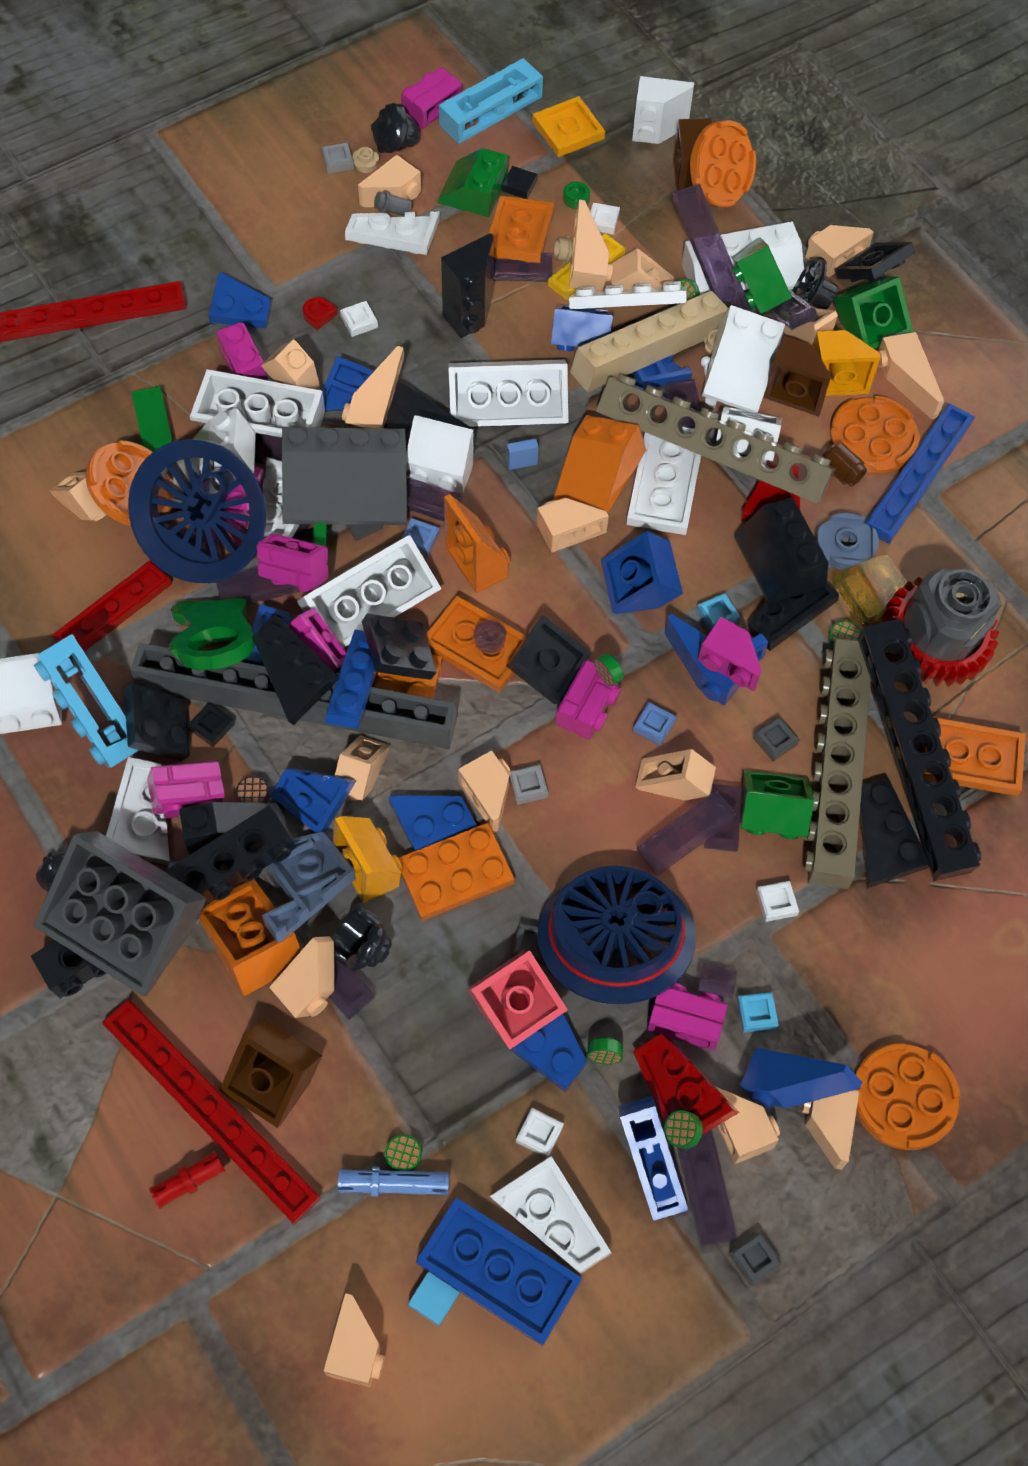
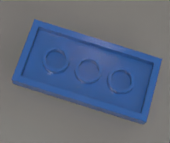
[416,1198,582,1347]

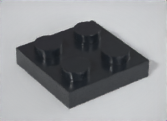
[834,242,915,282]
[361,613,437,680]
[506,615,591,705]
[124,683,190,761]

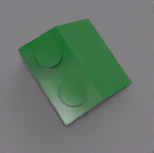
[438,148,508,218]
[732,237,792,314]
[834,277,913,349]
[740,770,814,839]

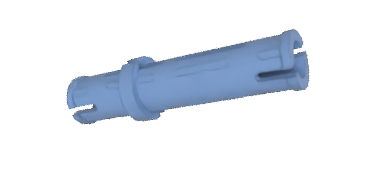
[338,1167,449,1197]

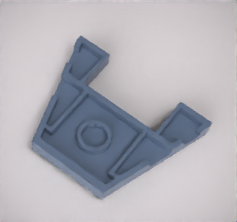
[222,832,356,943]

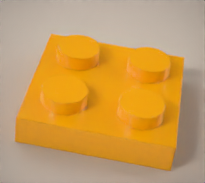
[532,96,606,157]

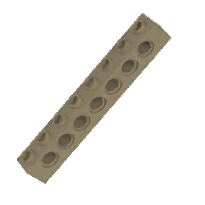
[596,374,836,504]
[804,638,871,890]

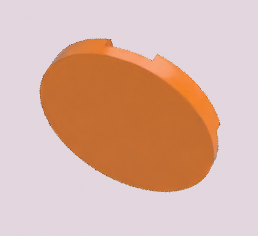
[690,120,756,208]
[830,395,920,473]
[85,440,173,526]
[854,1043,961,1150]

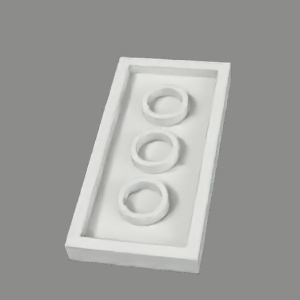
[569,281,687,309]
[626,427,701,535]

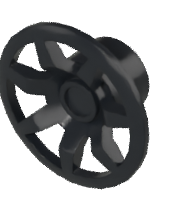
[789,257,838,313]

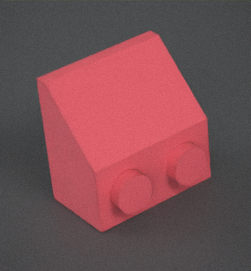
[466,950,568,1050]

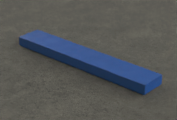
[865,403,975,544]

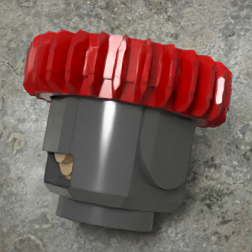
[882,567,1002,687]

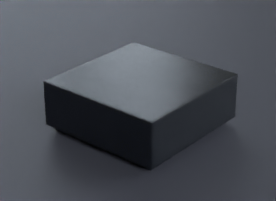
[502,166,538,199]
[187,703,235,747]

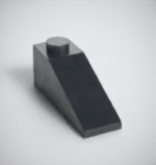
[179,802,288,855]

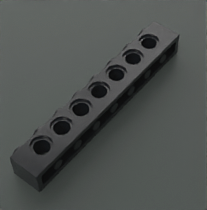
[858,618,981,881]
[31,805,297,999]

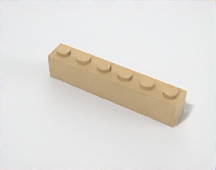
[570,290,728,392]

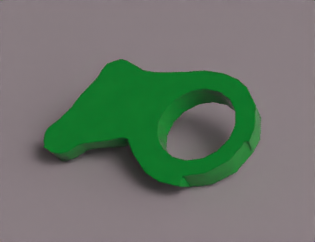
[169,598,255,670]

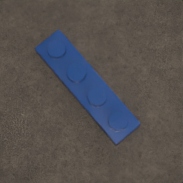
[326,630,376,729]

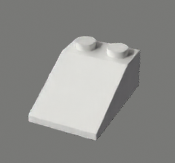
[702,305,785,413]
[171,408,256,500]

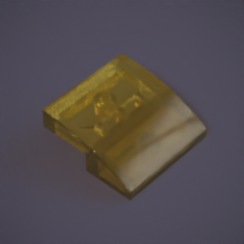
[831,554,907,627]

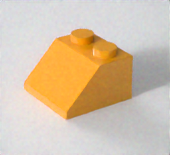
[813,330,881,396]
[333,816,403,903]

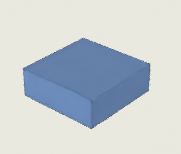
[506,439,539,470]
[401,518,440,557]
[633,702,677,746]

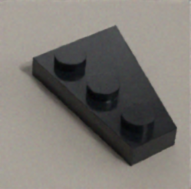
[384,382,476,446]
[748,583,839,651]
[253,614,340,726]
[859,778,930,888]

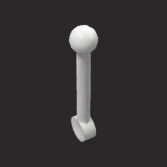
[700,356,717,409]

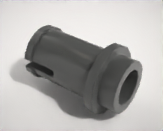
[374,190,411,217]

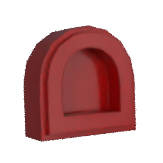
[302,297,338,331]

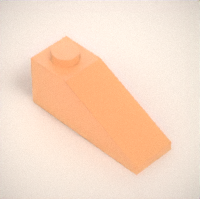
[569,200,613,291]
[878,332,944,419]
[342,346,404,428]

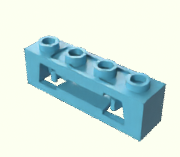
[439,58,543,144]
[34,634,139,768]

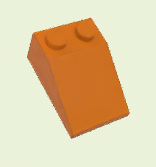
[553,415,646,514]
[444,494,510,593]
[198,879,301,996]

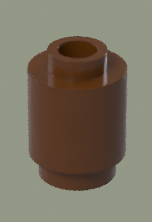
[823,443,867,487]

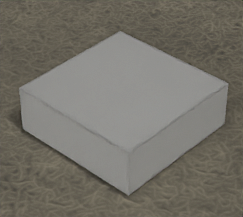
[321,142,354,174]
[509,765,549,805]

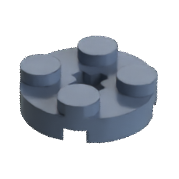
[816,513,879,571]

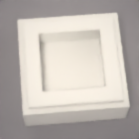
[590,202,620,235]
[340,301,378,337]
[756,881,799,922]
[516,1108,564,1158]

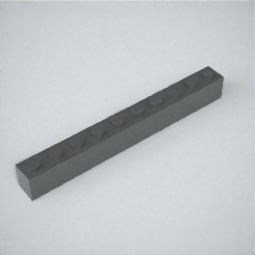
[130,643,457,749]

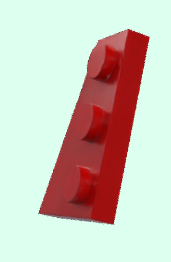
[633,1034,740,1135]

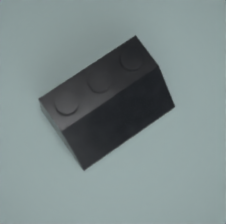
[441,233,494,338]
[734,497,829,604]

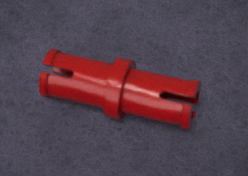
[149,1150,226,1209]

